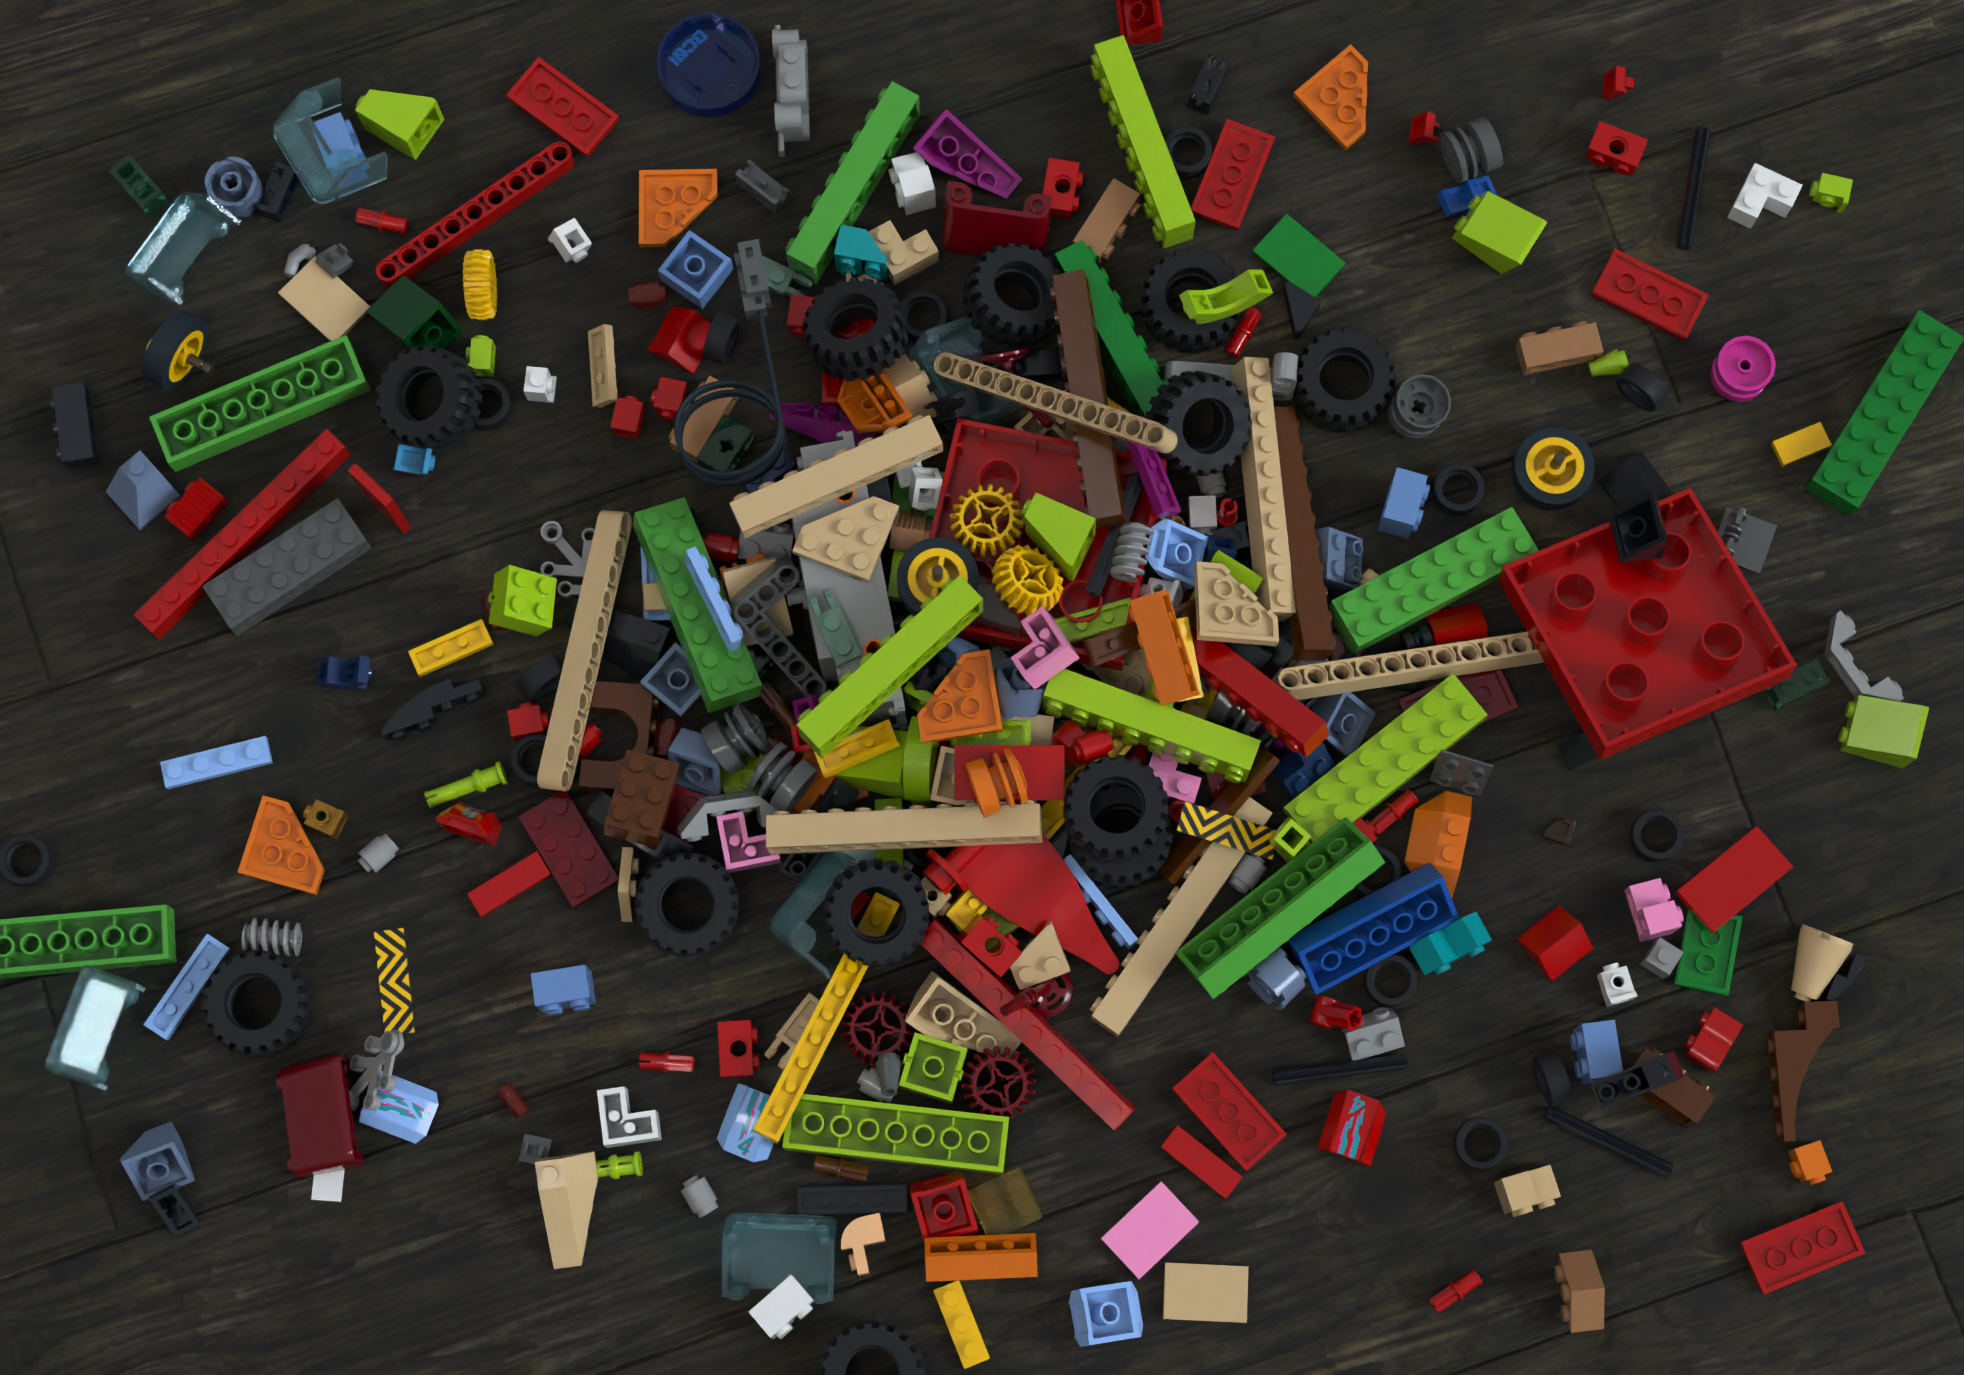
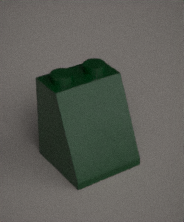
[366,274,463,352]

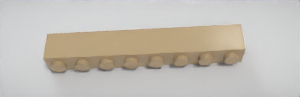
[729,415,943,539]

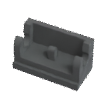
[735,159,793,215]

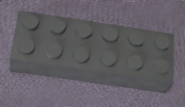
[202,498,372,636]

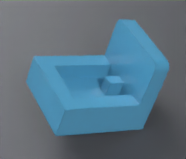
[393,444,435,477]

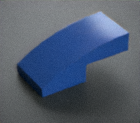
[1437,175,1497,218]

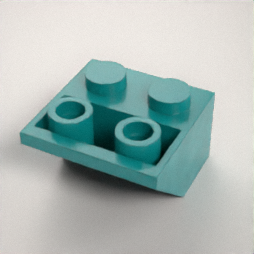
[834,225,888,282]

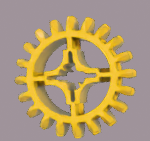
[463,249,497,320]
[950,484,1024,558]
[991,545,1064,616]

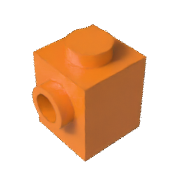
[1788,1140,1832,1185]

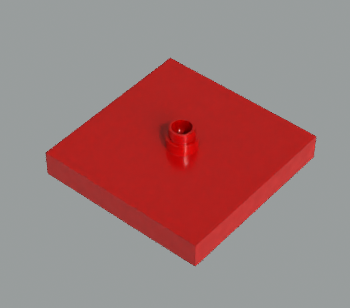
[911,418,1167,671]
[1498,488,1797,760]

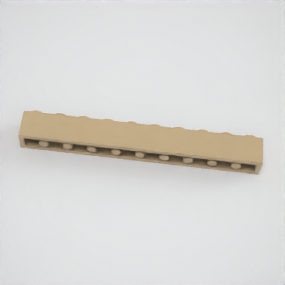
[1232,357,1296,622]
[1090,797,1272,1038]
[766,800,1042,854]

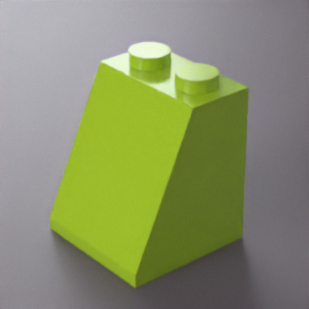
[355,89,444,160]
[1452,191,1547,274]
[1022,493,1096,582]
[1838,695,1929,769]
[837,726,911,801]

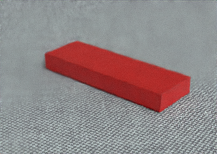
[467,851,551,918]
[1160,1125,1243,1199]

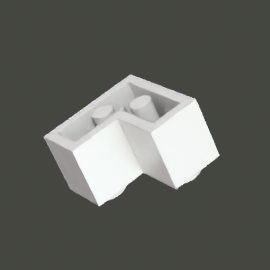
[888,152,936,215]
[1727,163,1803,229]
[597,1086,662,1148]
[749,1275,814,1339]

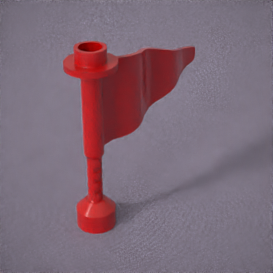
[922,720,1120,975]

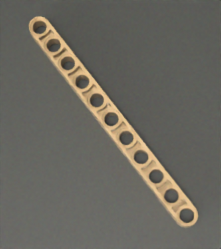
[934,352,1178,453]
[537,510,632,791]
[1275,632,1544,700]

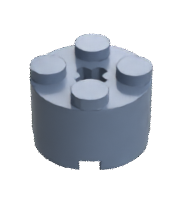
[205,157,263,217]
[994,657,1049,719]
[1244,947,1307,1010]

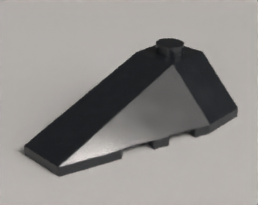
[564,598,672,680]

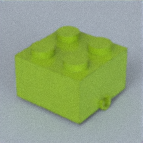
[488,565,557,637]
[899,1032,968,1104]

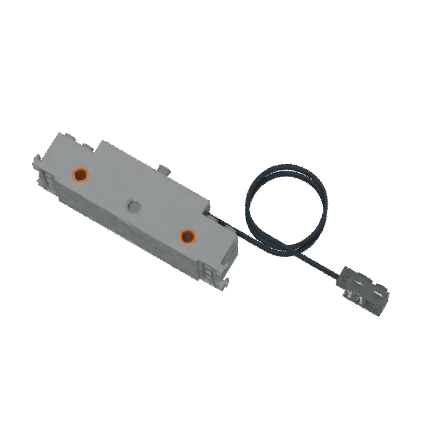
[674,239,907,731]

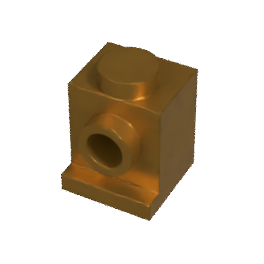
[303,799,349,840]

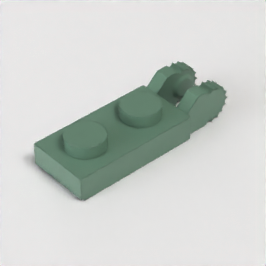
[737,255,813,298]
[807,588,862,668]

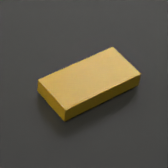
[1771,422,1832,467]

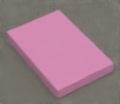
[1101,1181,1199,1280]

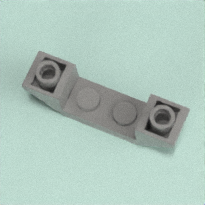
[1824,611,1904,702]
[677,790,778,841]

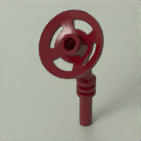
[979,347,1054,429]
[1000,973,1073,1018]

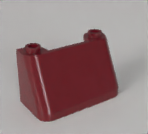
[943,181,1052,257]
[276,1054,364,1178]

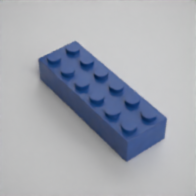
[1288,863,1459,995]

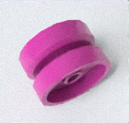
[1710,336,1776,402]

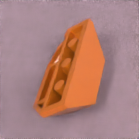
[837,372,913,433]
[1404,791,1472,898]

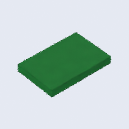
[1252,214,1346,298]
[1673,907,1743,997]

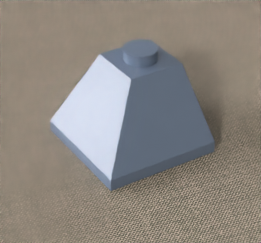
[106,451,181,531]
[640,643,701,717]
[1311,692,1376,757]
[668,728,721,796]
[120,1122,195,1201]

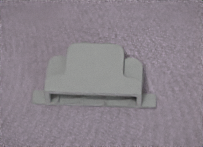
[772,25,810,157]

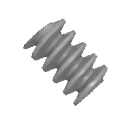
[1110,522,1154,583]
[242,917,302,957]

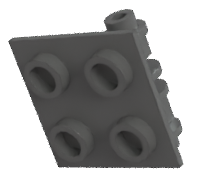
[1718,506,1777,574]
[1429,749,1494,797]

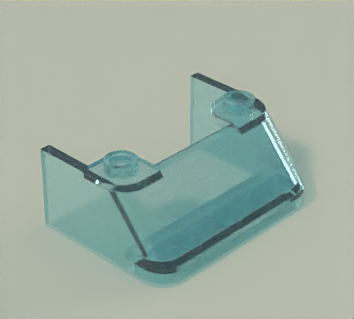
[273,77,387,204]
[125,191,241,305]
[770,851,896,980]
[45,965,145,1091]

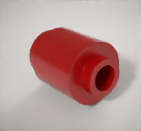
[702,533,739,563]
[578,722,602,761]
[1070,730,1113,764]

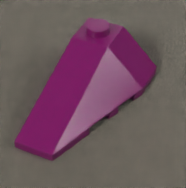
[912,109,1023,199]
[769,402,881,447]

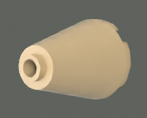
[1791,924,1854,1002]

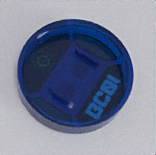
[657,12,761,117]

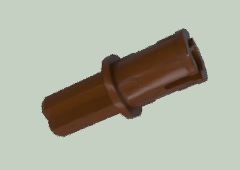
[759,682,796,731]
[813,1154,869,1182]

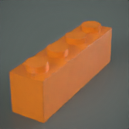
[1129,590,1200,706]
[925,1233,1038,1282]

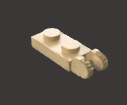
[764,993,820,1069]

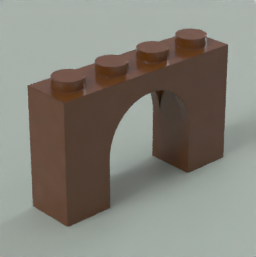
[579,681,660,793]

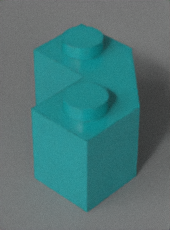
[1409,912,1492,976]

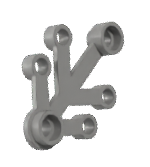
[540,521,595,598]
[349,1030,404,1111]

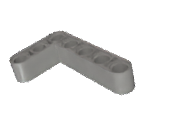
[1164,352,1298,401]

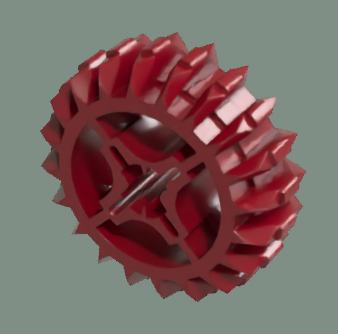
[841,993,915,1067]
[961,1046,1036,1119]

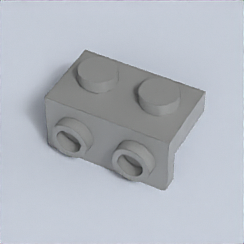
[737,523,795,560]
[1341,1007,1405,1061]

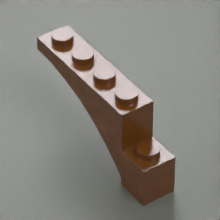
[1765,1001,1840,1144]

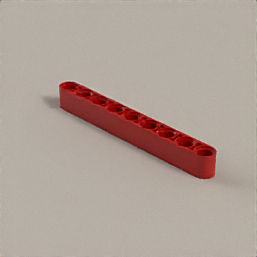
[376,142,574,289]

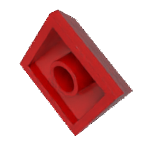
[1116,0,1163,45]
[647,306,711,375]
[1425,603,1489,664]
[1516,906,1594,982]

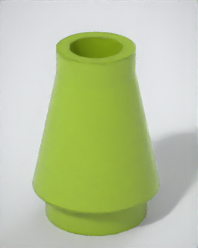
[1588,349,1628,377]

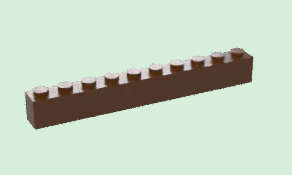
[1050,269,1127,530]
[1274,406,1336,660]

